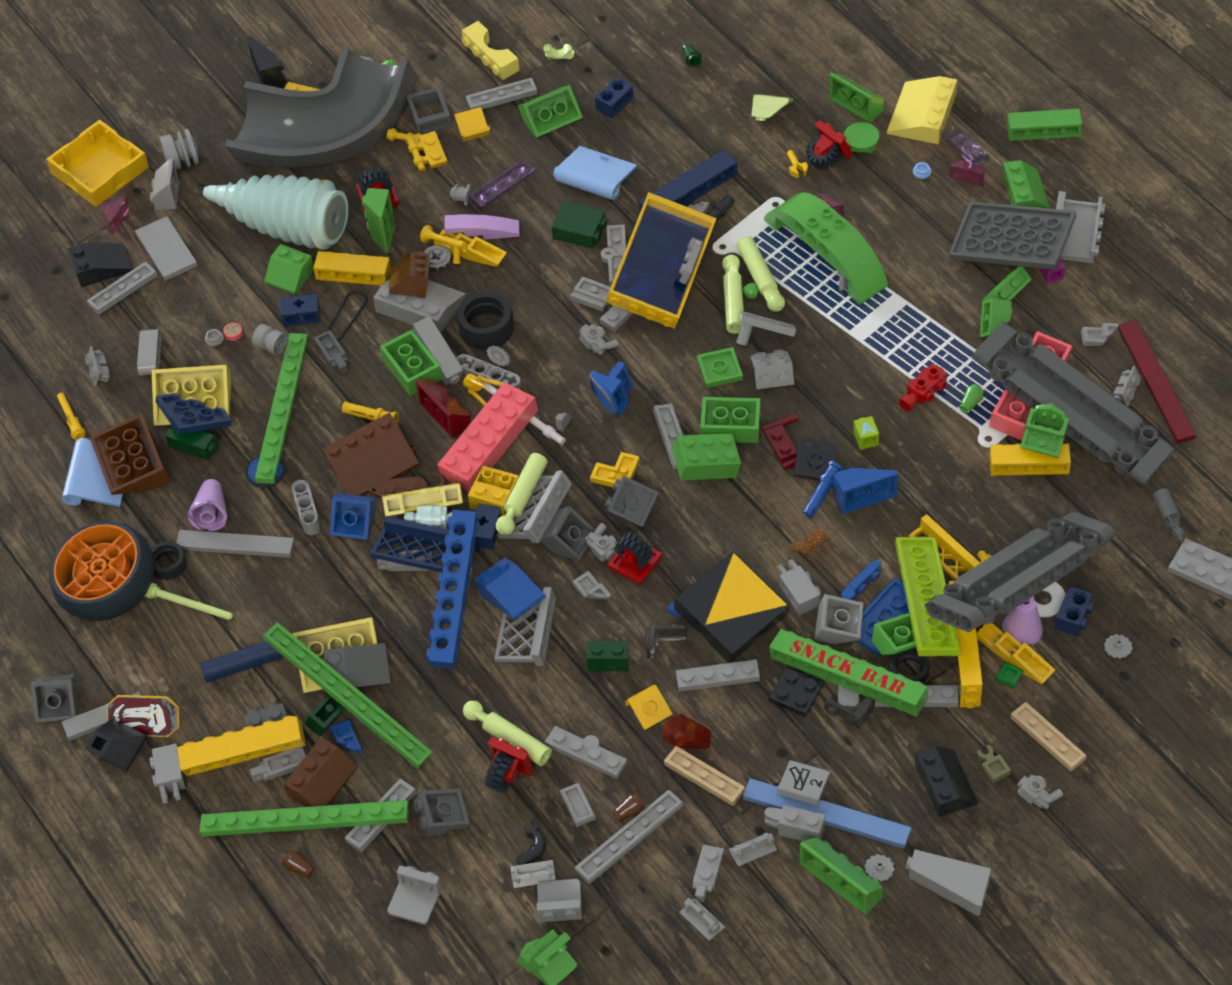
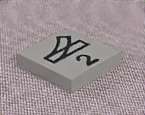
[777,760,830,806]

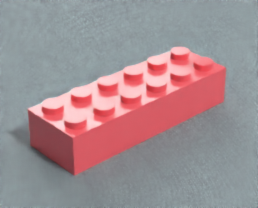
[989,331,1072,441]
[437,382,538,492]

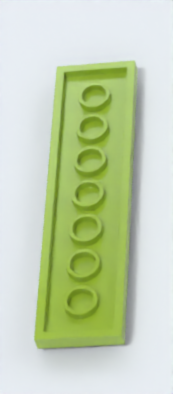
[895,537,960,656]

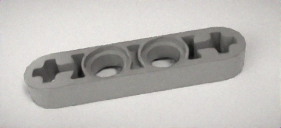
[456,354,521,390]

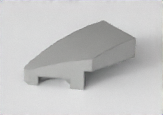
[1080,323,1119,346]
[572,571,611,599]

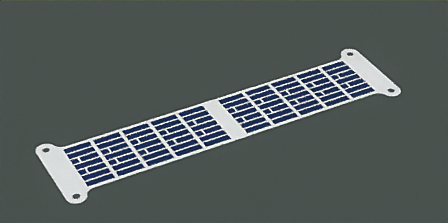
[713,197,1007,447]

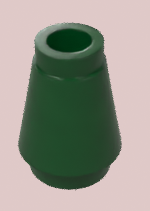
[682,44,702,67]

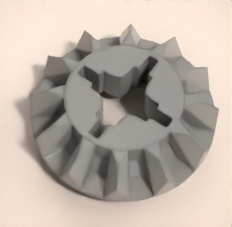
[424,245,451,270]

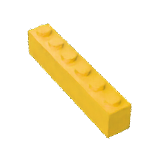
[177,716,306,776]

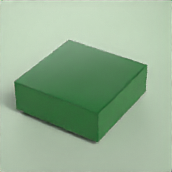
[995,662,1024,689]

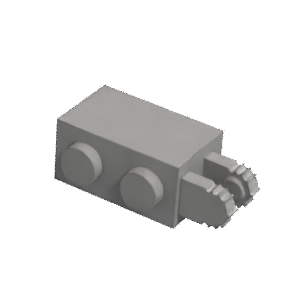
[777,559,822,615]
[150,744,186,804]
[764,805,825,841]

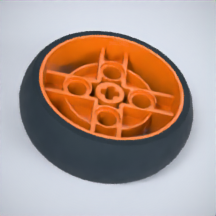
[49,521,154,621]

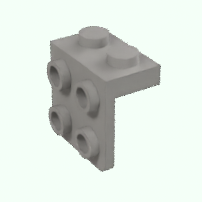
[751,350,794,389]
[387,865,442,925]
[537,879,582,922]

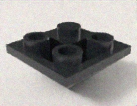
[85,719,147,772]

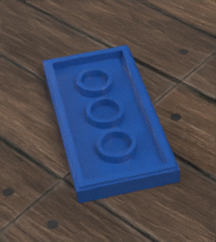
[856,578,909,656]

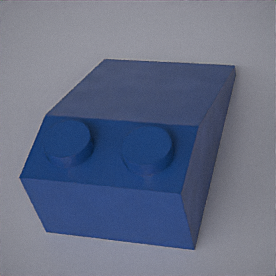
[834,468,898,514]
[474,558,545,620]

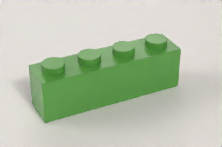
[1007,109,1082,141]

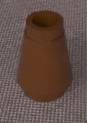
[612,793,645,822]
[282,850,315,878]

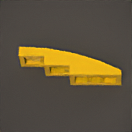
[434,229,507,267]
[976,623,1055,685]

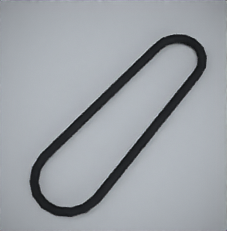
[326,290,368,341]

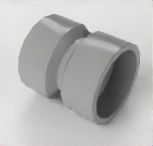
[252,324,288,355]

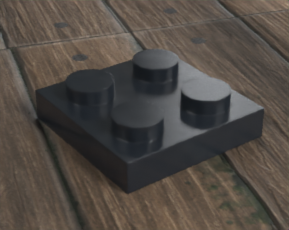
[793,438,838,481]
[769,666,824,717]

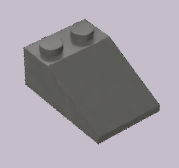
[323,643,391,688]

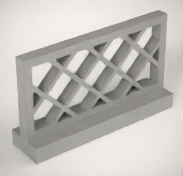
[497,471,572,543]
[494,587,556,666]

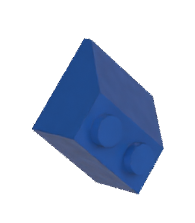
[330,493,376,540]

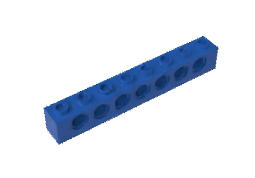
[426,510,479,669]

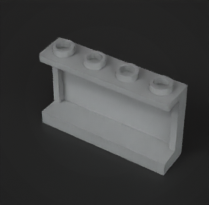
[1056,191,1105,263]

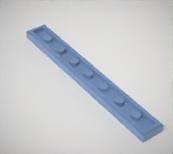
[743,778,911,849]

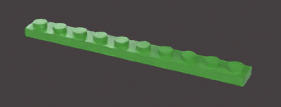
[255,333,309,484]
[263,622,432,769]
[200,800,409,837]

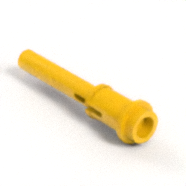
[57,393,86,440]

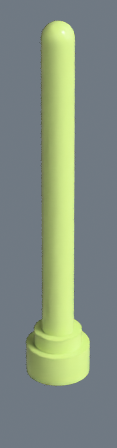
[144,582,233,620]

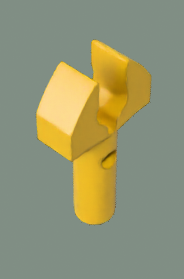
[787,150,808,178]

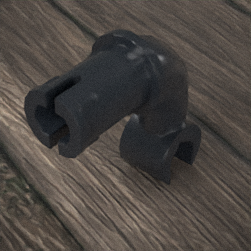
[515,820,546,865]

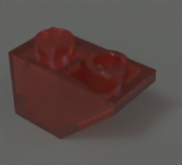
[662,714,711,749]

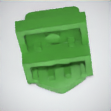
[1020,403,1069,459]
[516,929,577,985]

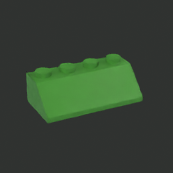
[800,837,883,915]

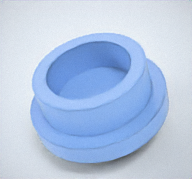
[913,162,931,179]

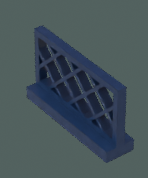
[370,516,461,572]

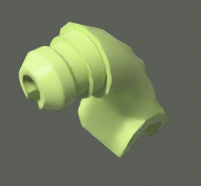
[543,44,574,59]

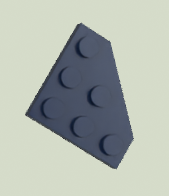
[155,393,232,435]

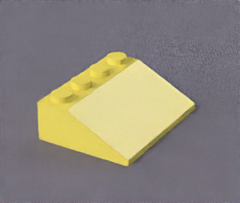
[887,76,957,144]
[152,365,231,426]
[292,617,378,693]

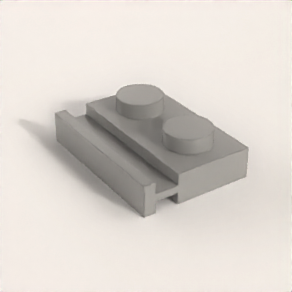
[570,277,611,312]

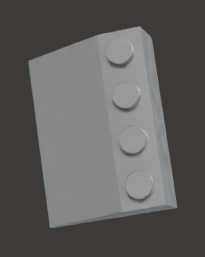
[373,280,466,333]

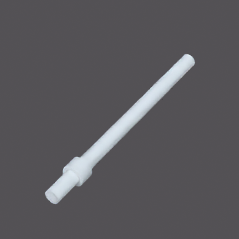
[483,382,566,445]

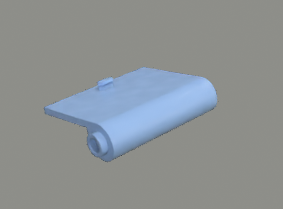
[553,146,637,201]
[62,438,123,507]

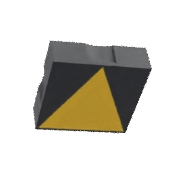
[674,551,790,663]

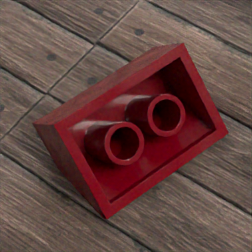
[415,379,471,439]

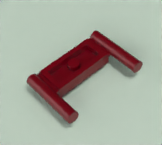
[760,414,799,470]

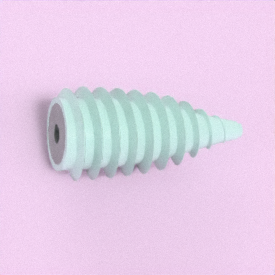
[203,175,348,250]

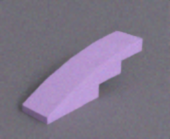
[445,214,520,240]

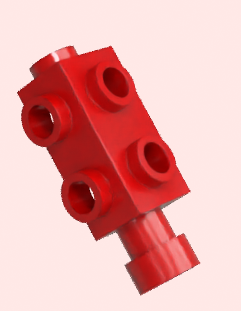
[899,363,947,412]

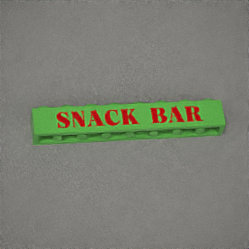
[769,629,928,717]

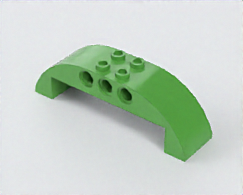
[764,192,888,305]

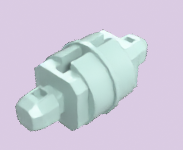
[404,505,452,529]

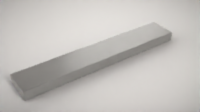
[176,530,295,558]
[575,790,683,884]

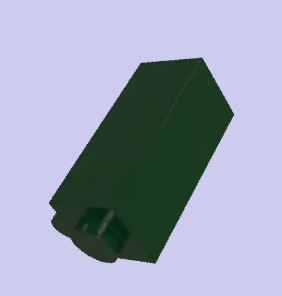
[165,426,218,461]

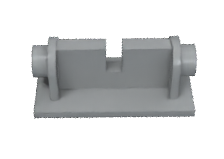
[85,346,110,386]
[1112,366,1140,407]
[729,833,777,867]
[510,860,556,888]
[679,898,725,941]

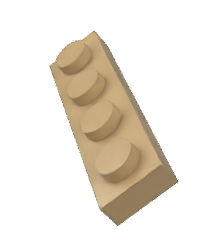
[1011,702,1086,771]
[664,746,745,806]

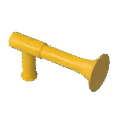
[420,225,467,264]

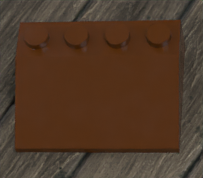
[322,412,420,496]
[90,413,171,495]

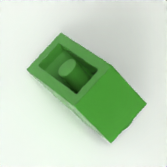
[980,298,1012,338]

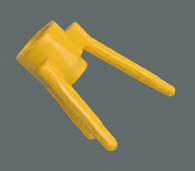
[463,373,503,406]

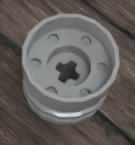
[159,129,199,170]

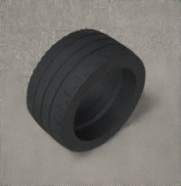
[457,292,514,350]

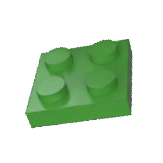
[697,347,743,388]

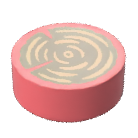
[223,323,243,341]

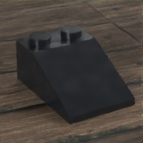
[247,36,287,89]
[68,243,133,288]

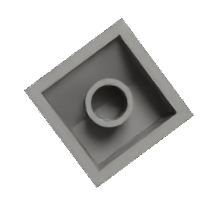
[150,159,180,210]
[814,594,864,645]

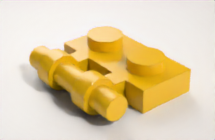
[407,131,447,171]

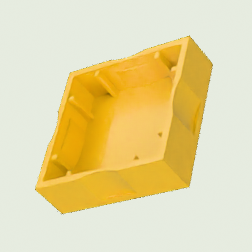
[46,120,149,207]

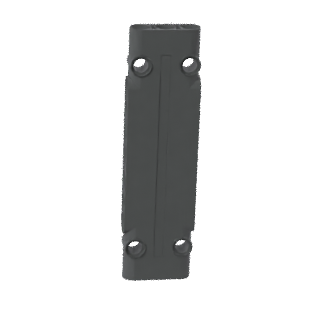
[972,322,1175,486]
[926,511,1115,632]

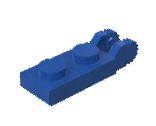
[840,559,881,600]

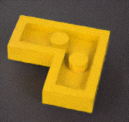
[590,452,640,487]

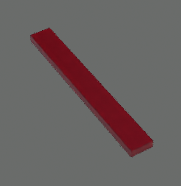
[1118,320,1196,444]

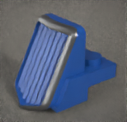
[589,361,633,417]

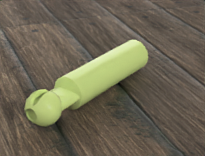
[736,236,785,312]
[722,254,744,334]
[496,453,547,535]
[463,701,552,766]

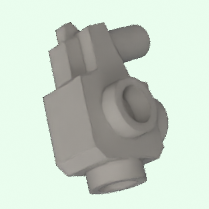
[579,324,618,355]
[585,523,617,562]
[1017,775,1063,809]

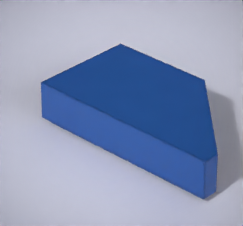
[330,719,363,754]

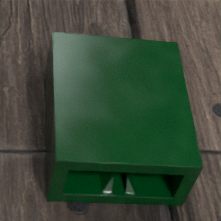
[551,201,607,249]

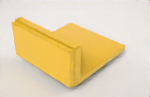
[454,107,490,142]
[625,684,672,730]

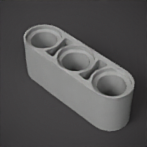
[137,329,161,376]
[292,480,320,535]

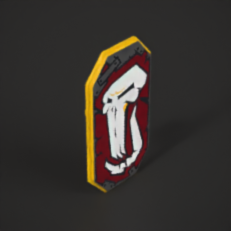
[107,695,179,737]

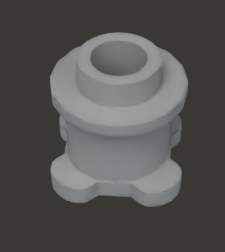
[450,184,472,206]

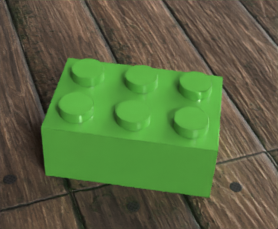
[380,330,443,396]
[700,397,761,443]
[672,433,741,481]

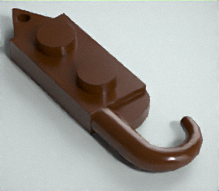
[368,472,446,500]

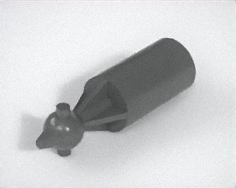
[1153,488,1185,542]

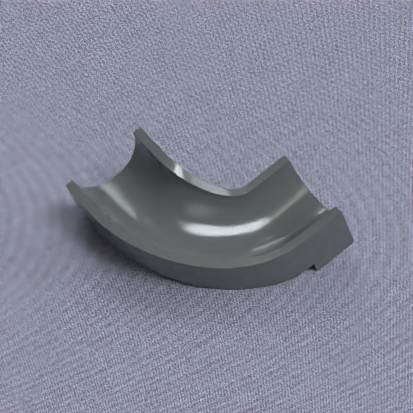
[225,47,418,168]

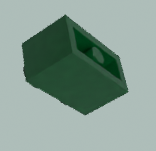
[586,641,629,672]
[305,694,346,737]

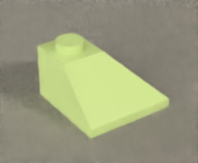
[751,94,793,121]

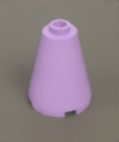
[188,479,227,532]
[1002,597,1043,645]

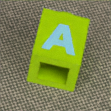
[853,416,879,450]

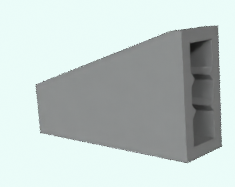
[413,316,463,386]
[906,850,991,916]

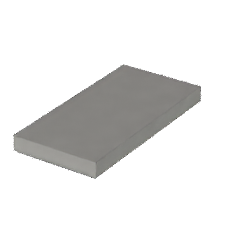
[135,216,198,281]

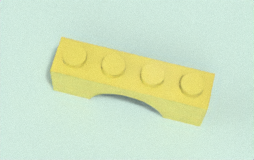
[462,21,520,80]
[382,483,463,516]

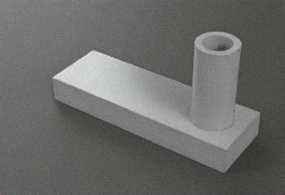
[736,311,796,346]

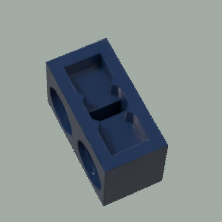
[595,77,634,118]
[1054,586,1094,636]

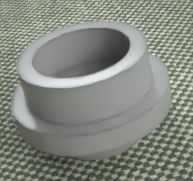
[205,329,224,347]

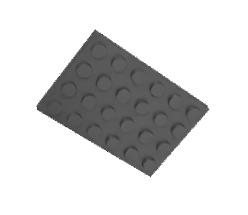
[948,201,1076,270]

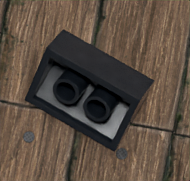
[915,746,978,817]

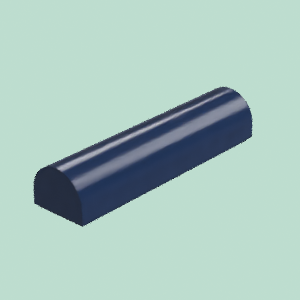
[200,641,283,683]

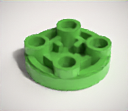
[844,122,879,153]

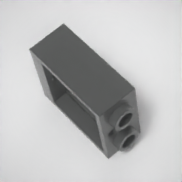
[406,87,452,135]

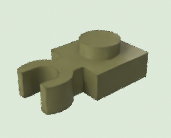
[977,745,1011,783]

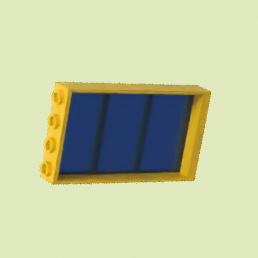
[605,192,717,329]

